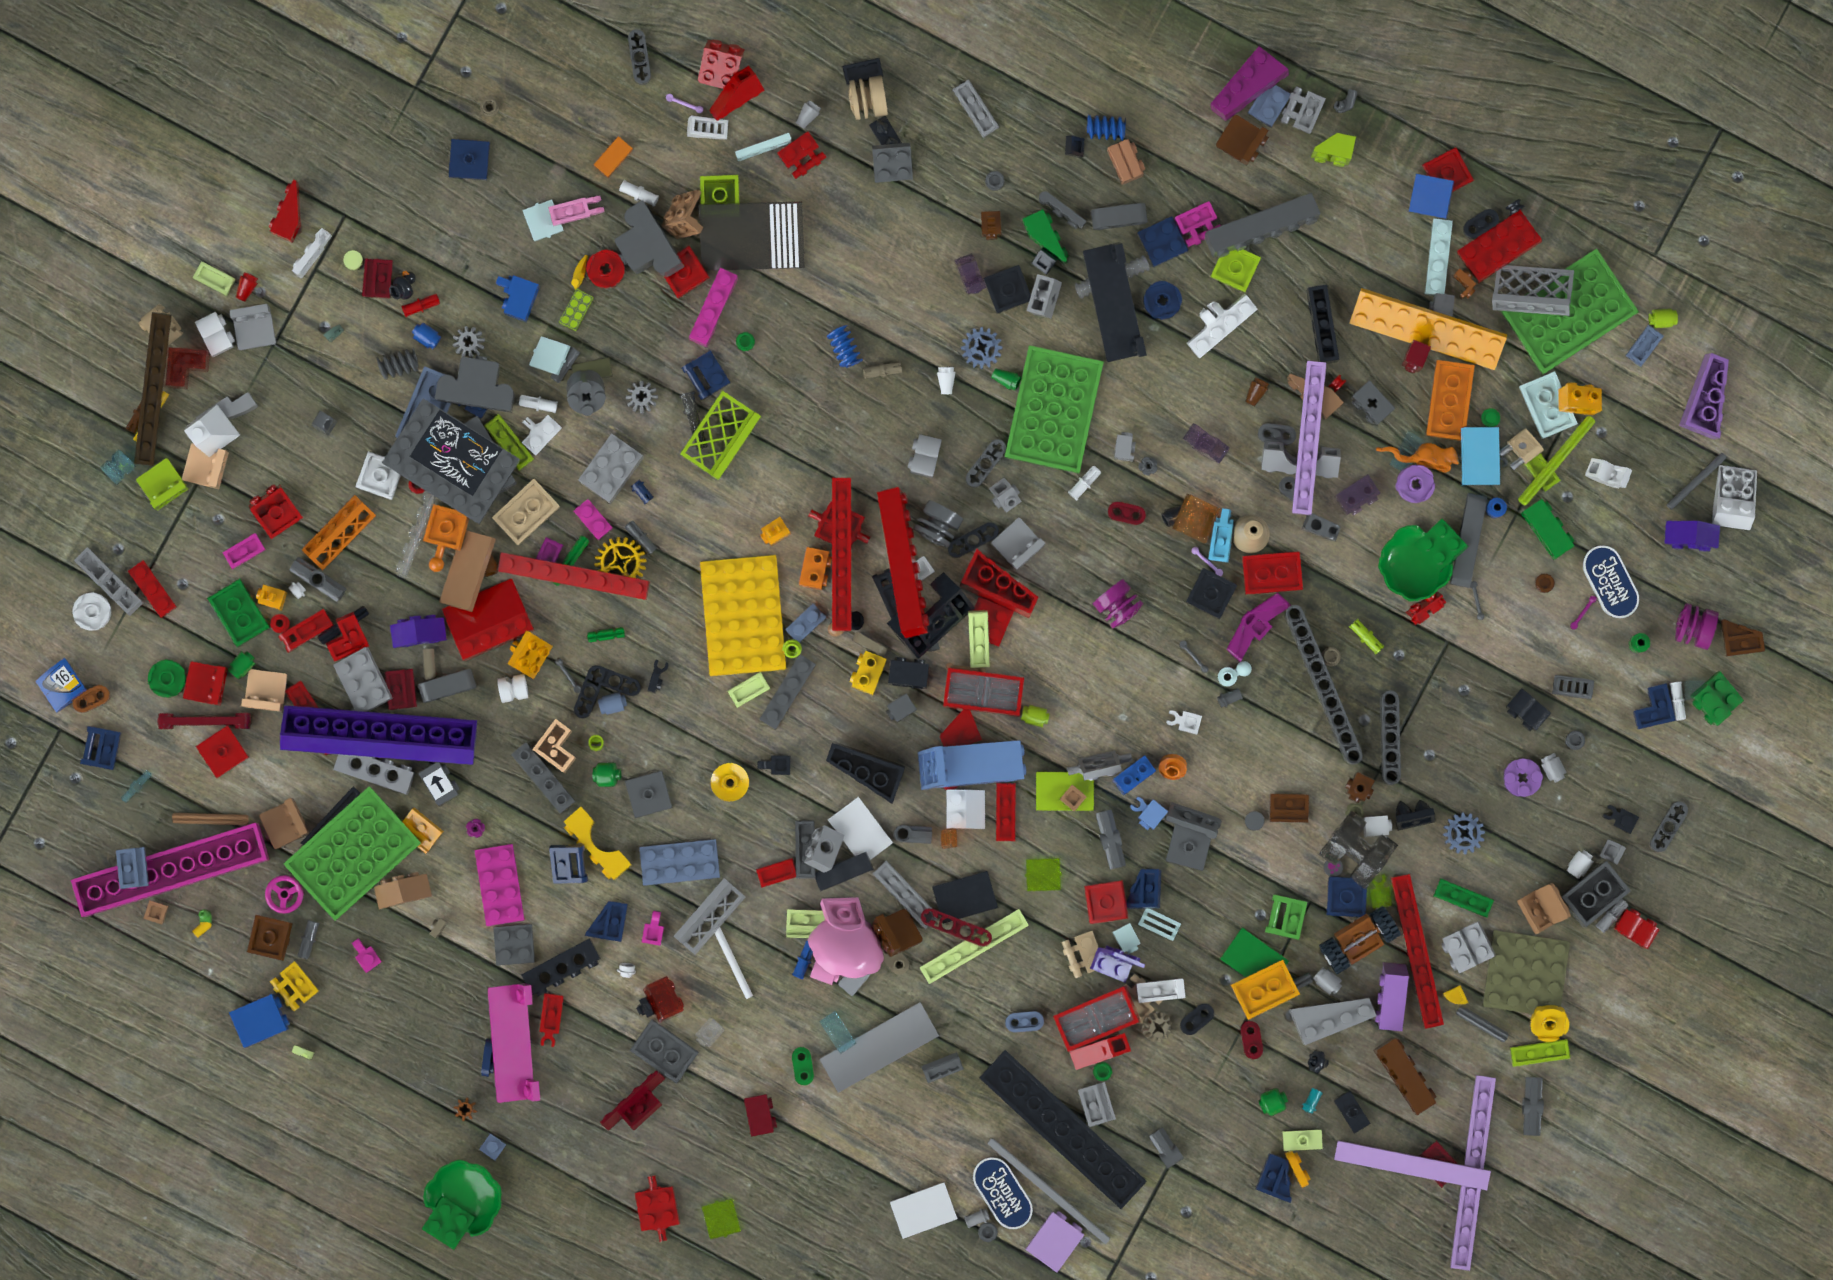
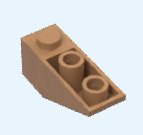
[1287,374,1344,420]

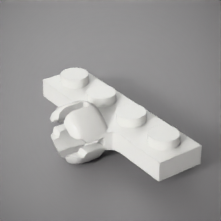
[1187,294,1258,358]

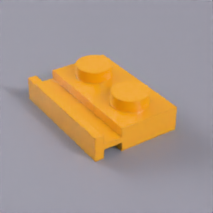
[402,808,444,854]

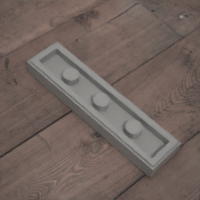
[872,860,939,929]

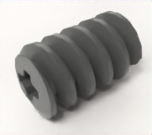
[377,347,419,380]

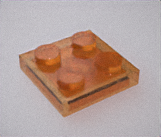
[1172,494,1220,544]

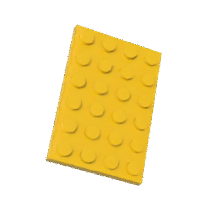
[700,555,786,677]

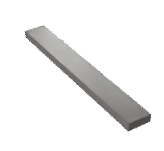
[987,1138,1110,1244]

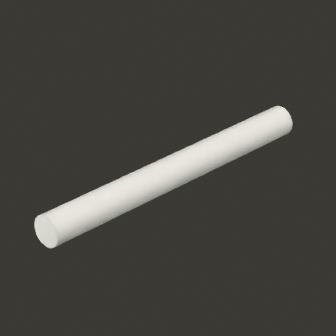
[715,927,753,999]

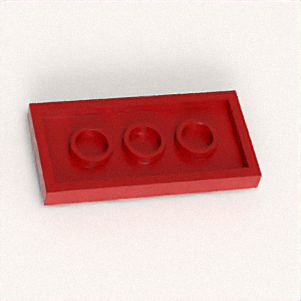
[1457,210,1542,283]

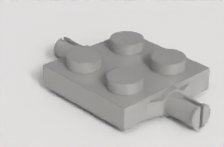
[1067,750,1132,780]

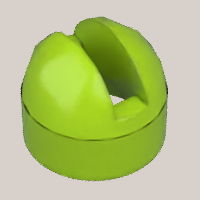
[588,735,604,752]

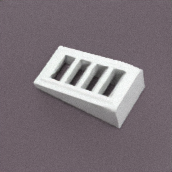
[687,116,728,139]

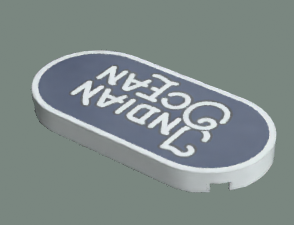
[1583,546,1639,619]
[973,1158,1033,1229]

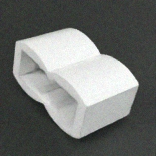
[195,312,235,357]

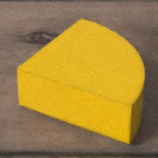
[1442,985,1468,1004]

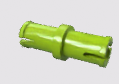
[1349,619,1384,655]

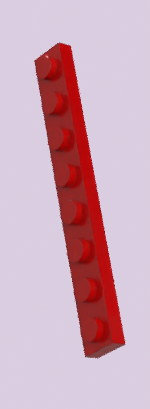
[832,478,851,631]
[498,552,650,600]
[1391,874,1444,1029]

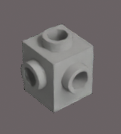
[989,478,1022,513]

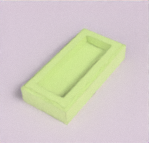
[193,261,236,296]
[728,672,770,708]

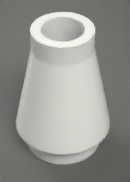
[937,367,956,394]

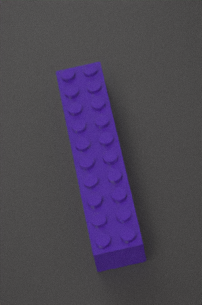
[280,706,477,765]

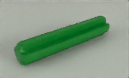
[552,535,589,586]

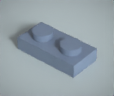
[785,604,826,642]

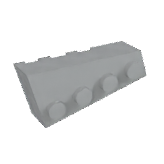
[1289,998,1376,1045]

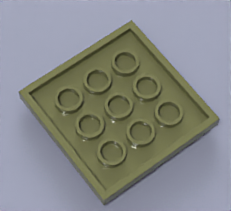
[1482,930,1570,1014]

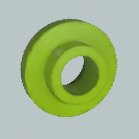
[782,639,802,658]

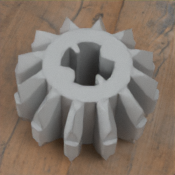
[452,326,485,358]
[625,381,658,414]

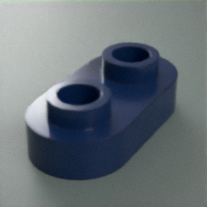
[481,1038,494,1077]

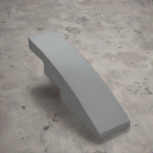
[74,547,144,616]

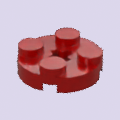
[586,250,625,289]

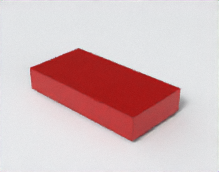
[756,858,796,888]

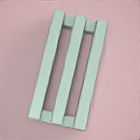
[1138,909,1181,941]

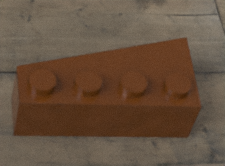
[1373,1037,1437,1115]

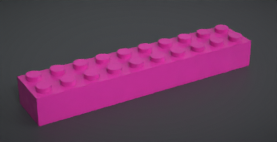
[71,823,270,917]

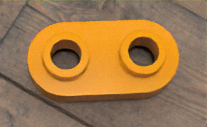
[1285,1150,1311,1188]

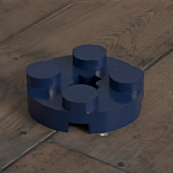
[1143,281,1182,320]

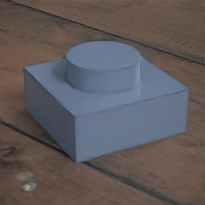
[479,1134,507,1160]

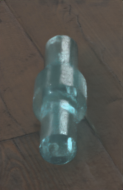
[121,770,152,803]

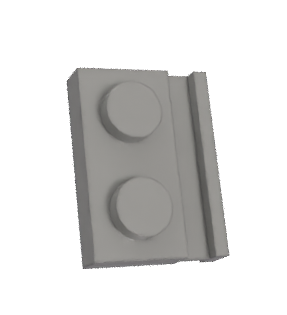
[1078,1082,1116,1127]

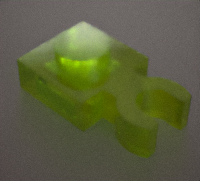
[1370,874,1392,909]

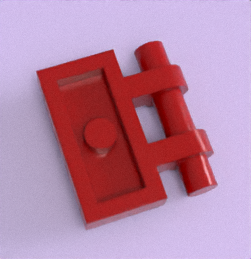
[777,131,827,179]

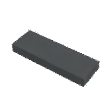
[795,821,816,879]

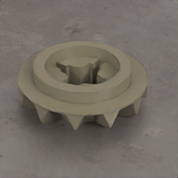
[1142,1011,1172,1042]

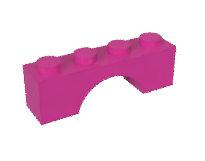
[689,268,738,347]

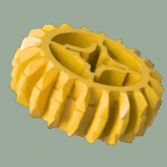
[595,537,647,578]

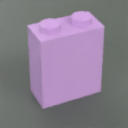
[1025,1211,1084,1272]

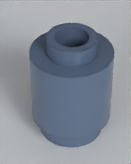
[598,692,627,715]

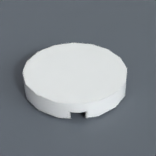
[72,592,111,631]

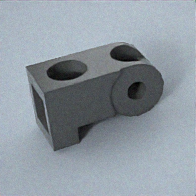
[312,411,337,436]
[1301,513,1341,542]

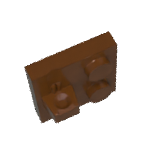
[247,915,293,961]

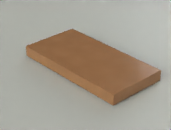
[439,530,496,612]

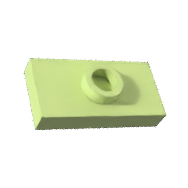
[1282,1130,1323,1151]

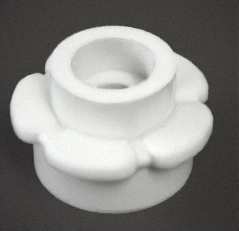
[288,582,306,599]
[617,963,636,978]

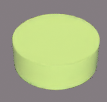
[343,250,363,270]

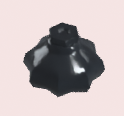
[1307,1049,1329,1073]

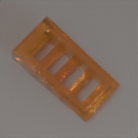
[941,828,957,849]

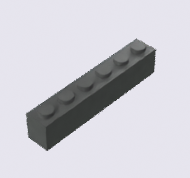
[1204,193,1320,258]

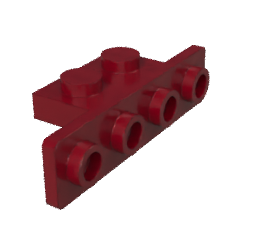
[600,1071,665,1131]

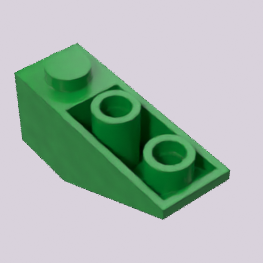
[1022,209,1069,265]

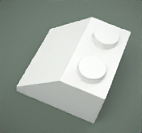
[946,790,985,829]

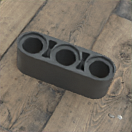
[1091,203,1148,230]
[418,669,476,703]

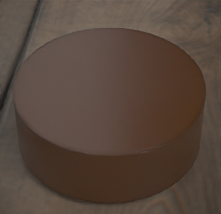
[1535,574,1555,593]

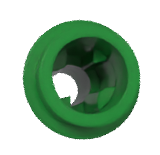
[991,368,1021,391]

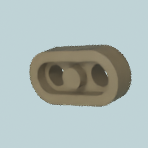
[881,942,909,975]

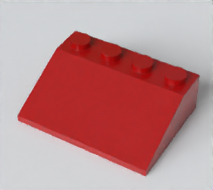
[442,578,535,661]

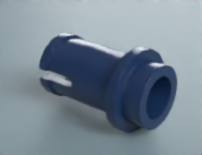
[631,479,654,505]

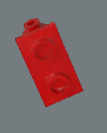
[1405,591,1446,625]

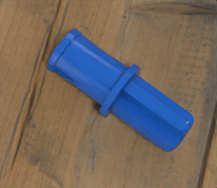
[792,940,813,979]

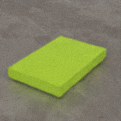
[1036,772,1094,811]

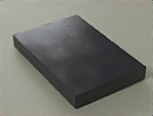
[932,871,998,924]

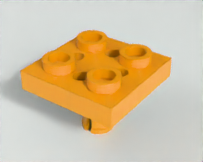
[507,631,553,679]

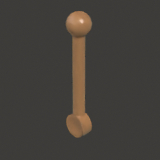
[946,663,986,672]

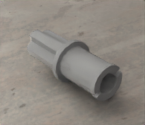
[1595,899,1628,933]

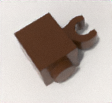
[981,211,1001,240]

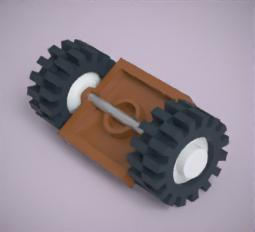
[1319,906,1401,975]

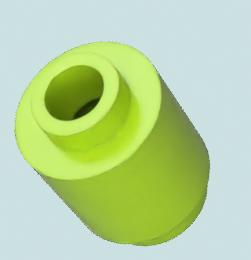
[1648,308,1678,329]
[1021,705,1050,728]

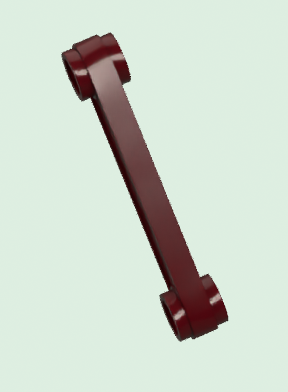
[157,713,252,730]

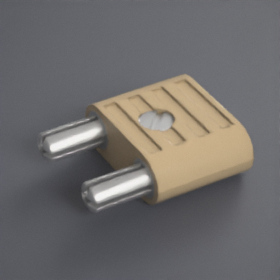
[1499,428,1544,470]

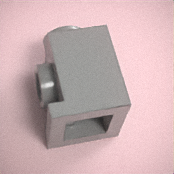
[1114,432,1136,462]

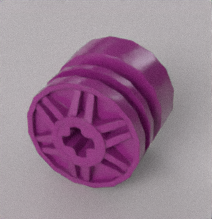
[1092,579,1144,629]
[1675,603,1719,650]

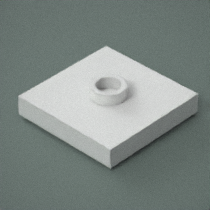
[356,451,401,500]

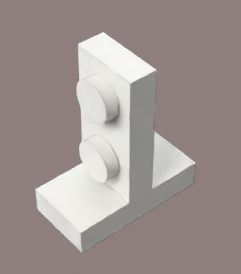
[1136,979,1186,1003]

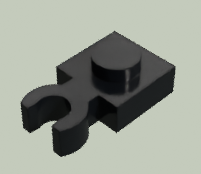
[1602,805,1639,834]

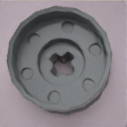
[913,500,963,548]

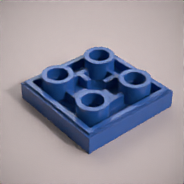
[1409,174,1454,219]

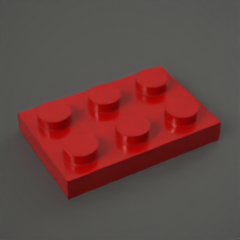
[1242,552,1303,595]

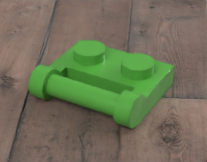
[1265,895,1307,940]

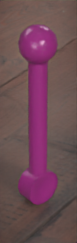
[1570,596,1597,630]

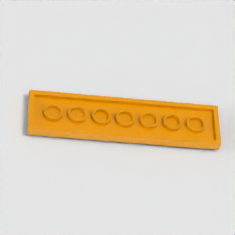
[1349,288,1507,370]

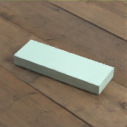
[735,133,792,161]

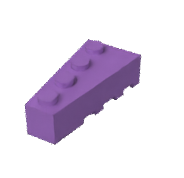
[1679,353,1729,439]

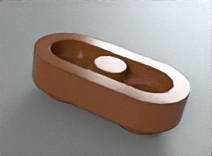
[72,685,110,713]

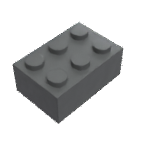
[1561,861,1631,927]

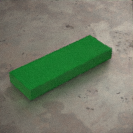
[1433,878,1494,918]

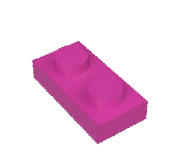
[574,499,613,541]
[222,533,266,569]

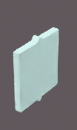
[522,200,564,242]
[529,336,570,375]

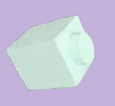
[1112,923,1141,954]

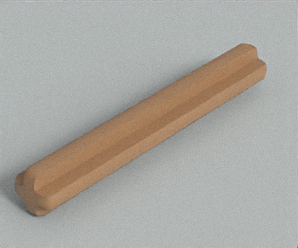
[172,813,249,825]

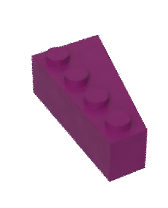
[1210,46,1289,121]

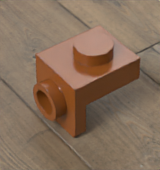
[1453,269,1476,300]

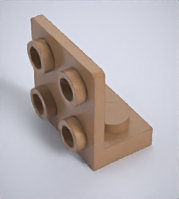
[661,190,703,239]
[259,798,310,849]

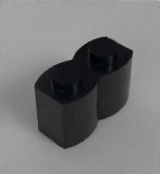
[1506,688,1551,731]

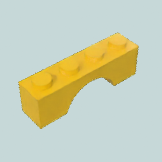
[564,807,632,880]

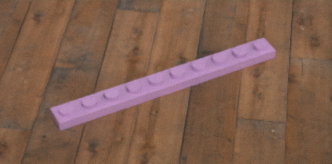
[1450,1075,1496,1271]

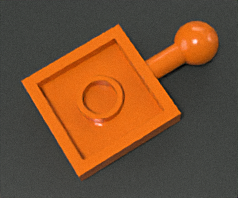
[423,504,469,572]

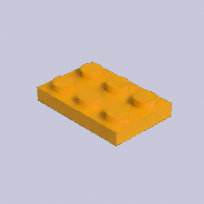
[1231,960,1300,1020]

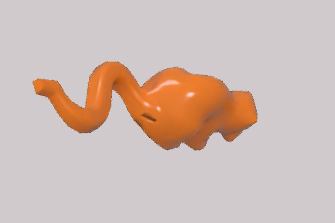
[1376,443,1459,472]

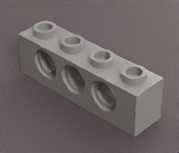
[333,754,415,795]

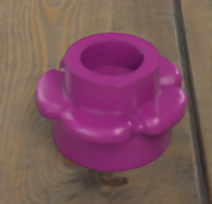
[466,819,485,838]

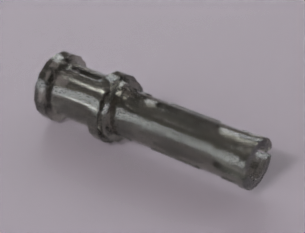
[679,391,708,450]

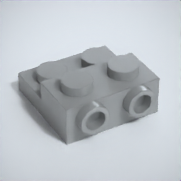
[1441,921,1496,973]

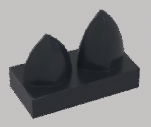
[869,116,902,145]
[1396,800,1435,831]

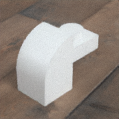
[1585,458,1632,489]

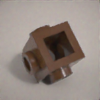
[1345,772,1375,803]

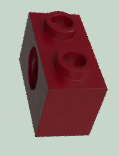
[1401,339,1431,374]

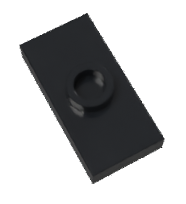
[842,58,884,85]
[1334,1091,1371,1134]

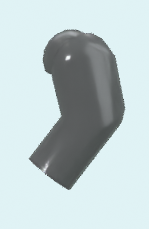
[1334,89,1358,113]

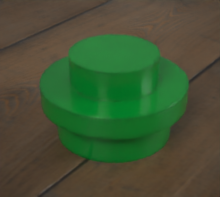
[736,332,755,351]
[1481,408,1500,427]
[1093,1062,1112,1081]

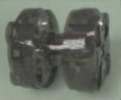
[1318,810,1398,889]

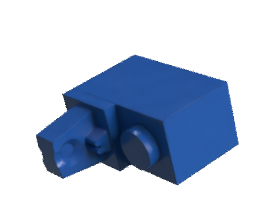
[496,275,540,323]

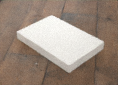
[828,797,893,860]
[890,1182,957,1239]

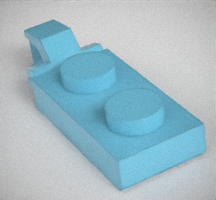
[1208,508,1234,563]

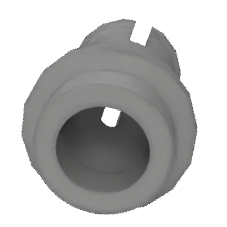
[964,1208,990,1228]

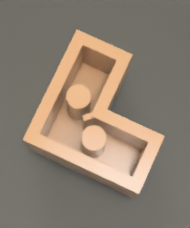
[532,719,576,773]

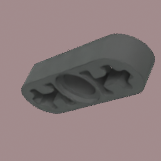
[628,29,651,85]
[966,439,1006,488]
[1650,802,1688,852]

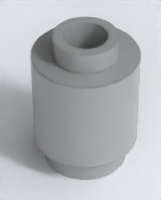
[1541,753,1567,783]
[1313,967,1342,995]

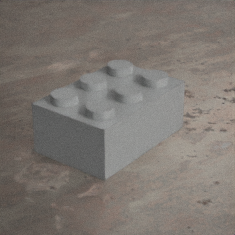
[578,433,644,504]

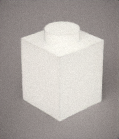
[1363,816,1392,837]

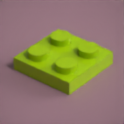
[1210,250,1261,293]

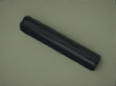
[318,606,369,645]

